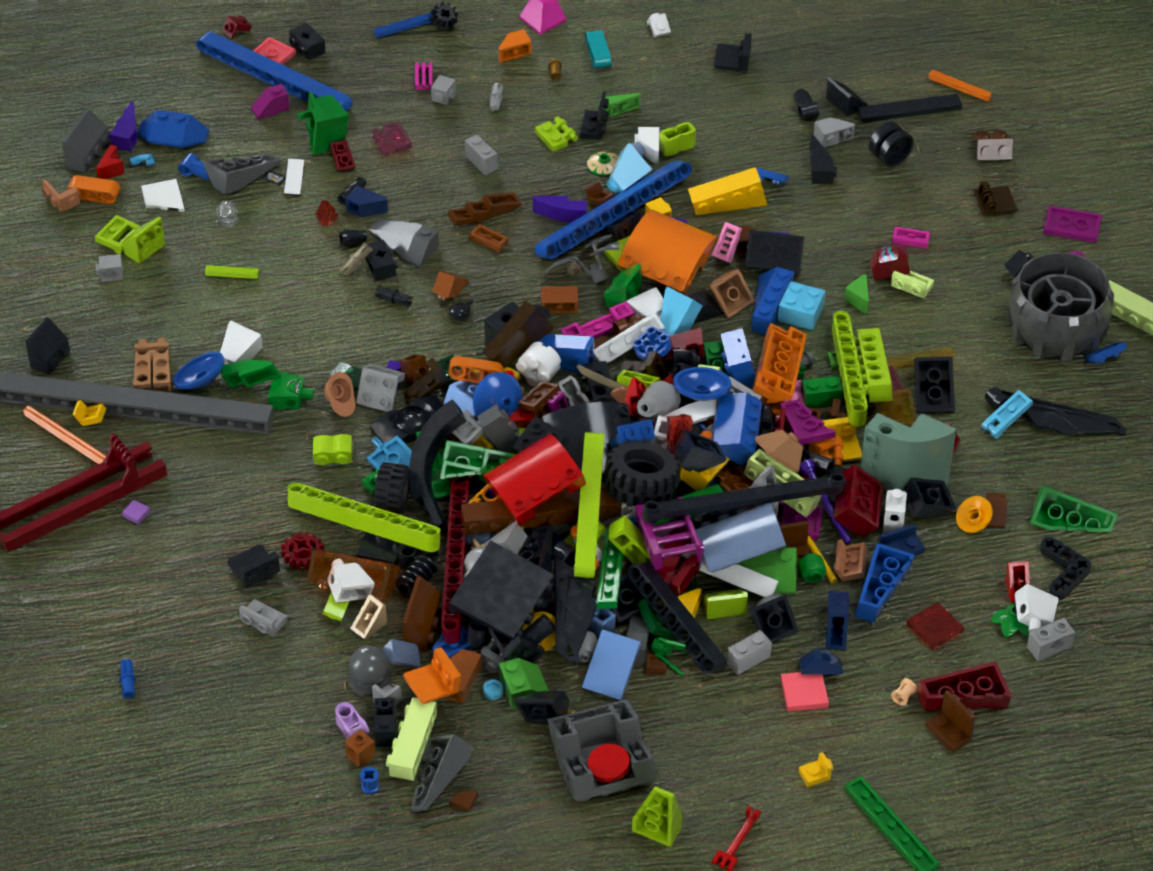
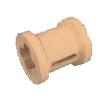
[891,678,917,706]

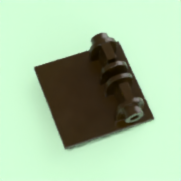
[974,181,1018,215]

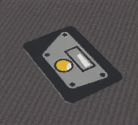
[262,170,286,185]

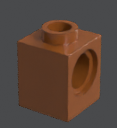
[345,729,376,768]

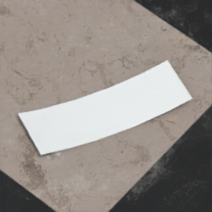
[284,159,304,194]

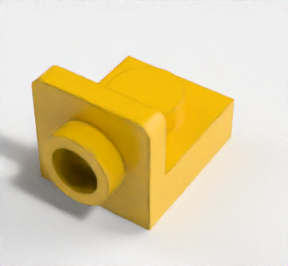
[799,752,833,787]

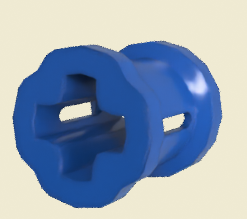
[360,767,379,794]

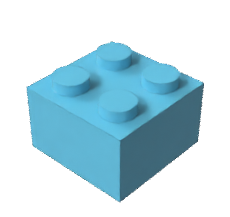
[778,281,826,331]

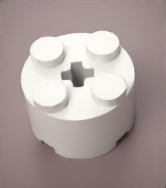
[516,342,561,386]

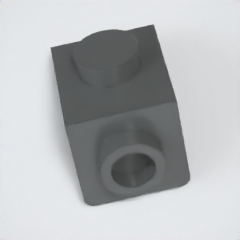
[480,641,505,675]

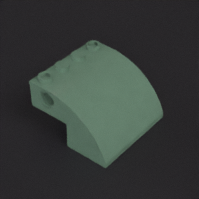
[861,413,956,491]

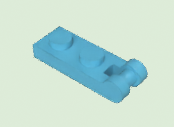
[981,390,1033,439]

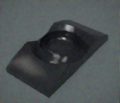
[370,395,443,445]

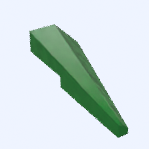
[440,440,516,479]

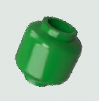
[798,553,827,583]

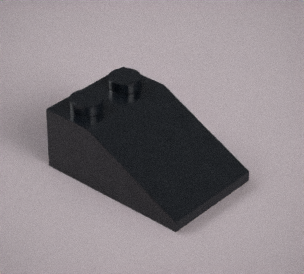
[913,357,955,413]

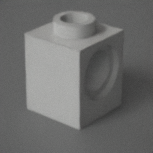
[96,254,123,282]

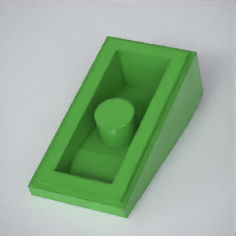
[606,93,640,117]

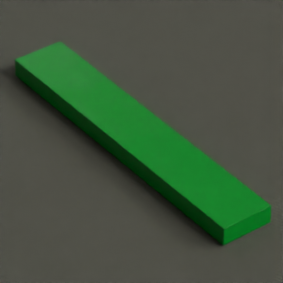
[596,530,624,609]
[844,776,941,871]

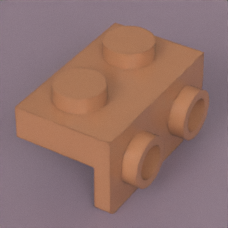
[833,539,867,582]

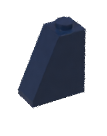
[826,591,849,650]

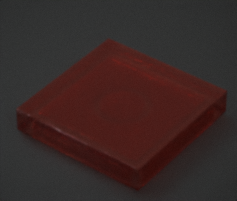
[906,602,964,650]

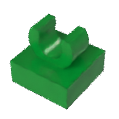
[362,469,379,496]

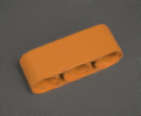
[66,175,121,204]
[449,356,504,383]

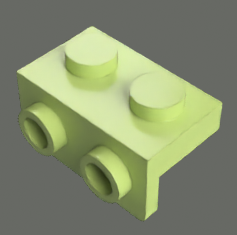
[891,271,934,298]

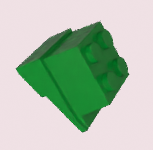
[297,91,349,155]

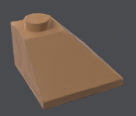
[710,269,755,318]
[754,430,803,473]

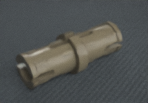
[340,242,373,277]

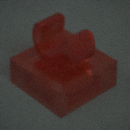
[315,200,339,226]

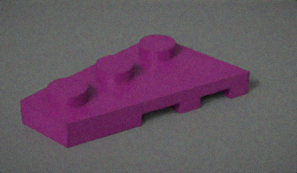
[780,400,835,445]

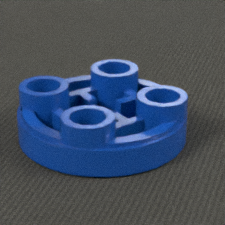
[633,326,672,361]

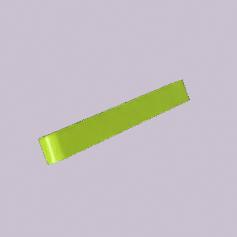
[832,311,868,427]
[574,432,605,578]
[287,483,440,552]

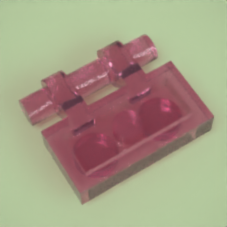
[372,121,412,156]

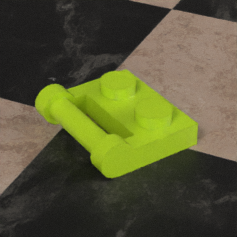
[95,215,141,254]

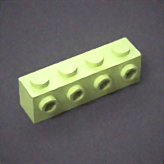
[743,449,822,518]
[386,697,437,781]

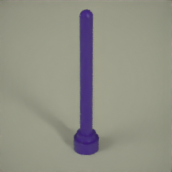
[799,459,851,544]

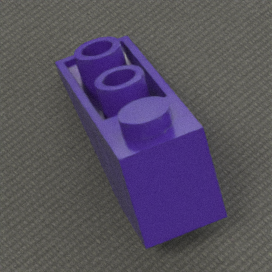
[109,101,138,152]

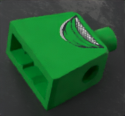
[268,371,314,410]

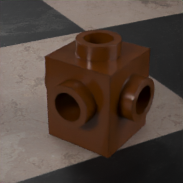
[399,353,429,383]

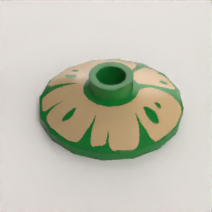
[587,151,619,177]

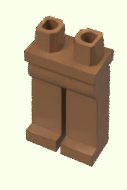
[133,337,172,393]

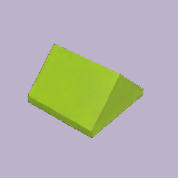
[701,589,748,620]

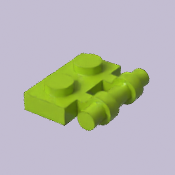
[535,116,578,152]

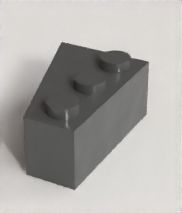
[477,404,522,453]

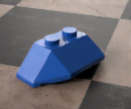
[137,110,209,148]

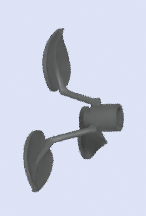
[545,234,620,283]

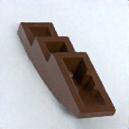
[447,193,522,226]

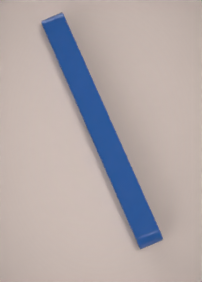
[196,31,353,111]
[535,160,692,259]

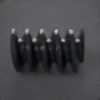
[395,555,438,599]

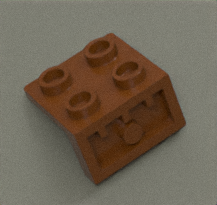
[518,381,562,420]
[779,521,810,566]
[925,690,975,753]

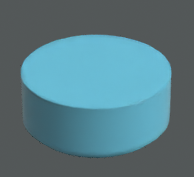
[483,679,503,700]

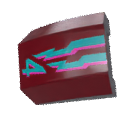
[871,244,910,281]

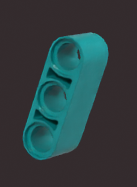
[585,30,612,69]

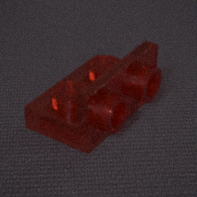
[667,414,693,456]

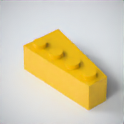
[688,167,768,215]

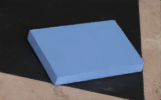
[582,629,641,701]

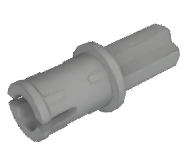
[489,83,503,112]

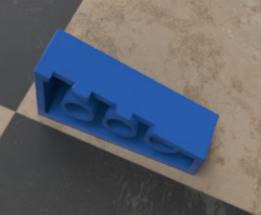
[854,543,915,623]

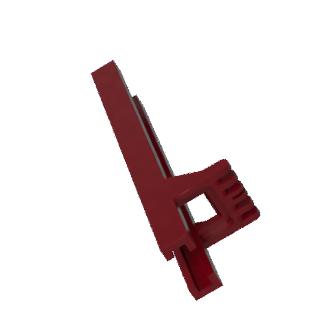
[0,434,167,553]

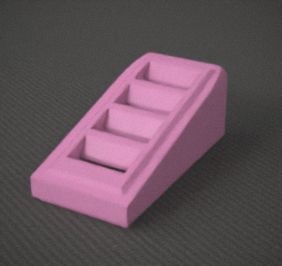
[712,222,742,263]

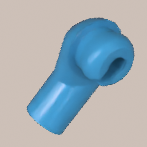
[129,154,155,167]

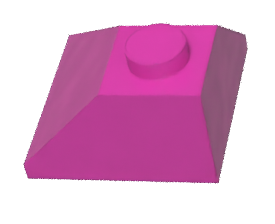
[520,0,566,35]

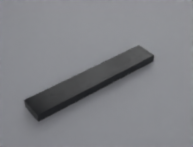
[858,93,962,123]

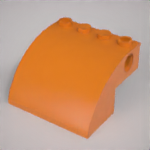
[617,210,718,295]

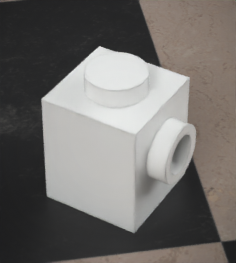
[654,415,678,442]

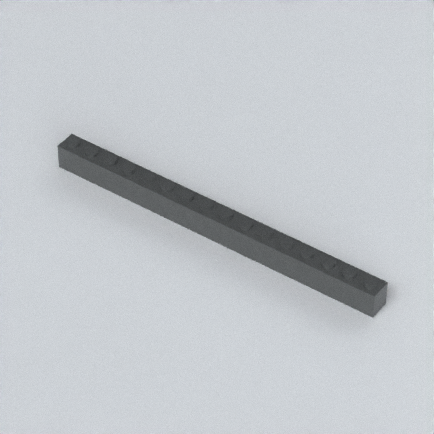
[0,372,274,435]

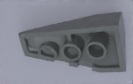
[204,154,280,194]

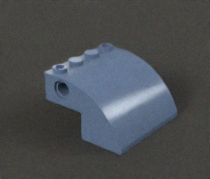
[696,502,787,573]

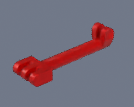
[712,806,761,871]

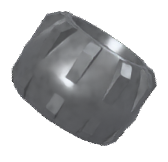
[1007,252,1114,361]

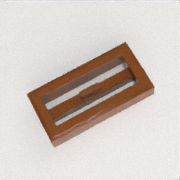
[469,224,509,253]

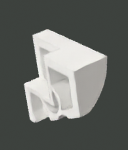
[141,179,184,212]

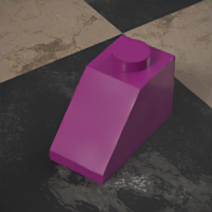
[251,84,290,120]

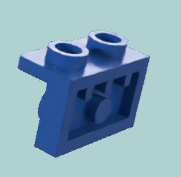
[609,420,655,447]

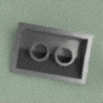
[62,108,110,173]

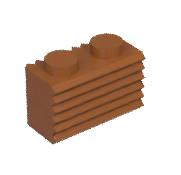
[541,285,578,314]

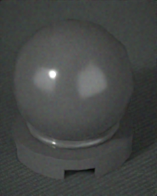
[348,645,390,697]

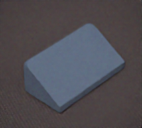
[382,639,421,669]

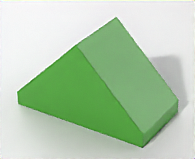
[844,274,869,313]

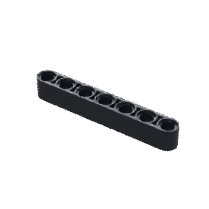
[627,561,727,674]

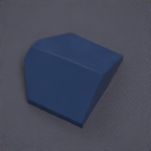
[800,647,843,674]

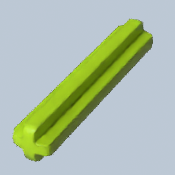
[205,265,259,279]

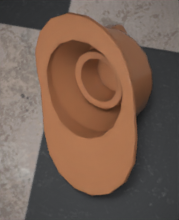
[324,372,355,417]

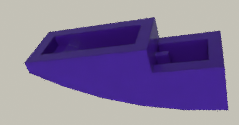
[533,196,587,223]

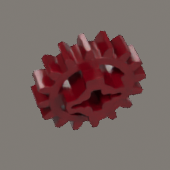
[281,531,324,570]

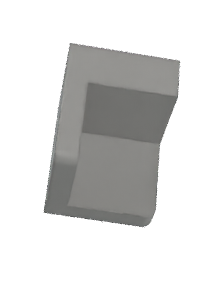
[372,684,402,706]

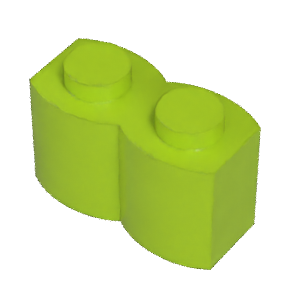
[659,122,696,156]
[313,434,353,465]

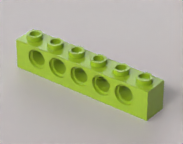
[854,328,892,403]

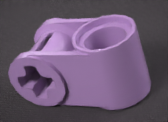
[335,702,370,739]

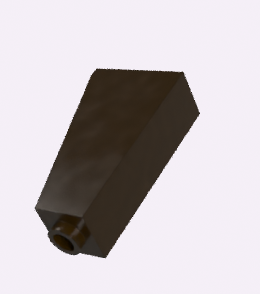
[483,301,554,368]

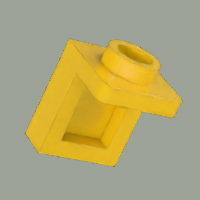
[73,400,107,426]

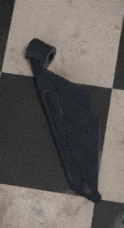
[985,387,1127,436]
[551,541,597,664]

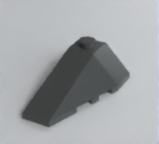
[369,219,439,268]
[411,734,472,812]

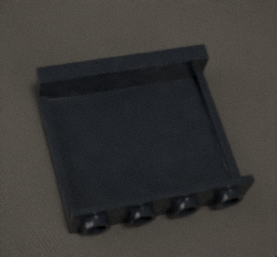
[448,540,554,642]

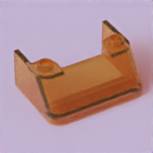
[307,551,401,600]

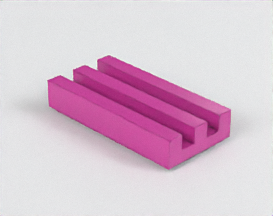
[415,62,433,90]
[892,227,930,249]

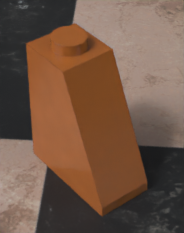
[444,649,482,704]

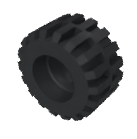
[374,462,410,514]

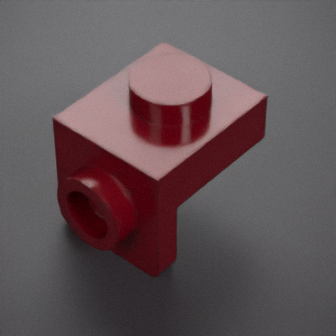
[222,16,252,39]

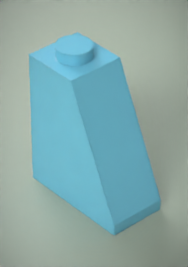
[606,143,652,196]
[660,287,703,336]

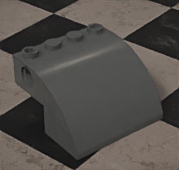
[547,699,657,801]

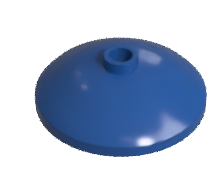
[173,352,225,390]
[673,367,731,401]
[473,372,523,419]

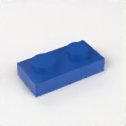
[752,166,789,185]
[1085,342,1127,364]

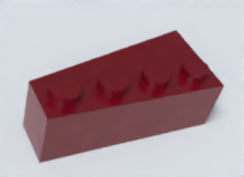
[916,661,1012,711]

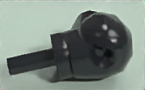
[449,299,473,321]

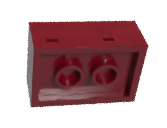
[833,465,883,538]

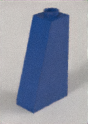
[538,334,594,374]

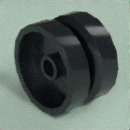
[869,121,914,167]

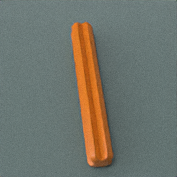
[928,70,992,102]

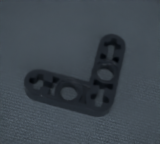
[1040,537,1091,601]

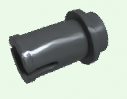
[800,352,815,367]

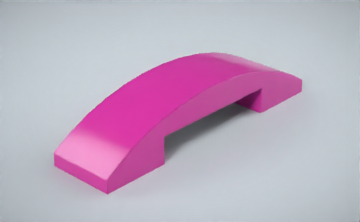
[560,301,635,340]

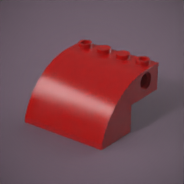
[483,434,586,526]

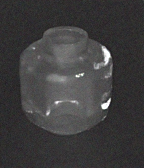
[215,200,239,228]

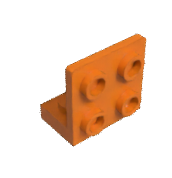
[403,647,461,704]

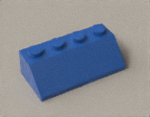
[712,392,762,466]

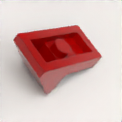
[96,145,124,179]

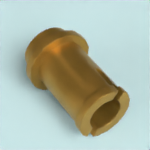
[548,59,562,81]

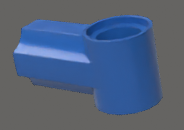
[178,153,210,180]

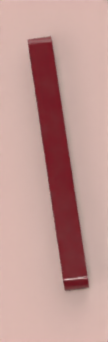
[441,475,470,644]

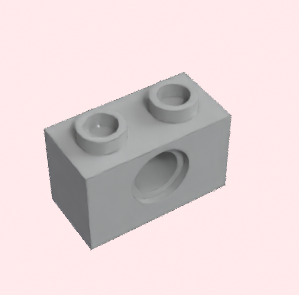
[1027,618,1075,661]

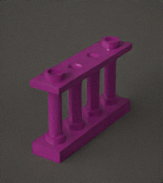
[635,497,705,570]

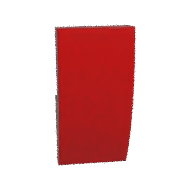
[625,378,646,419]

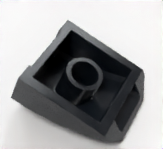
[904,478,957,517]

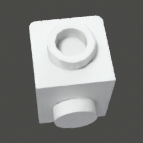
[646,13,671,38]

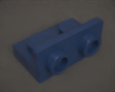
[879,524,925,556]

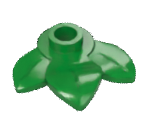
[991,603,1029,638]

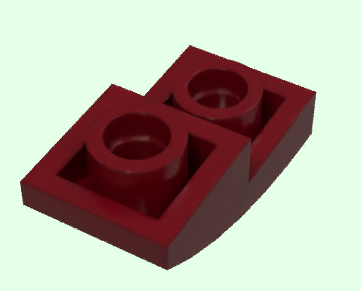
[330,140,355,172]

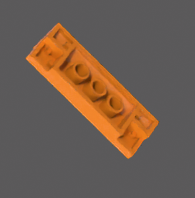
[752,323,807,404]

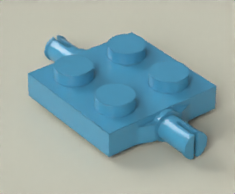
[367,436,412,470]

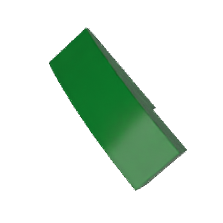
[222,360,281,388]

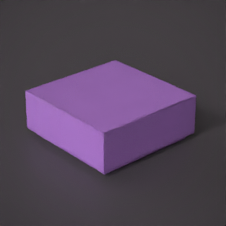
[122,500,150,524]

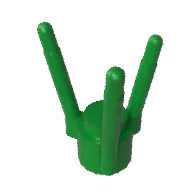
[651,636,686,676]

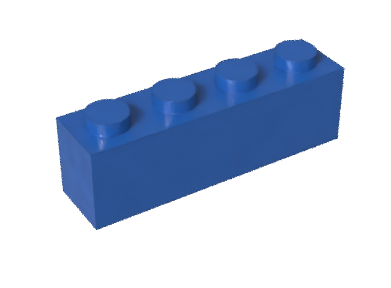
[752,267,794,335]

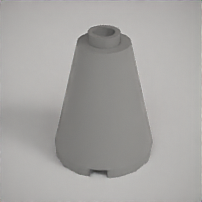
[637,381,681,419]

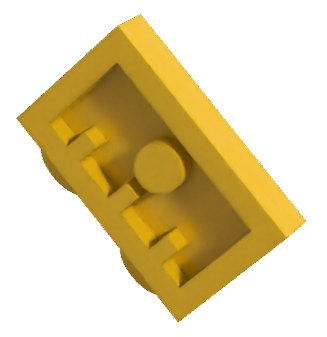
[822,417,862,462]

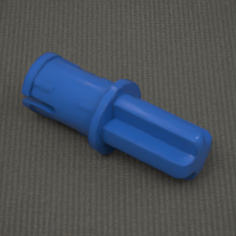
[119,659,136,699]

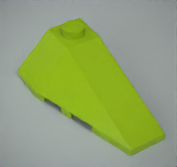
[632,786,682,847]

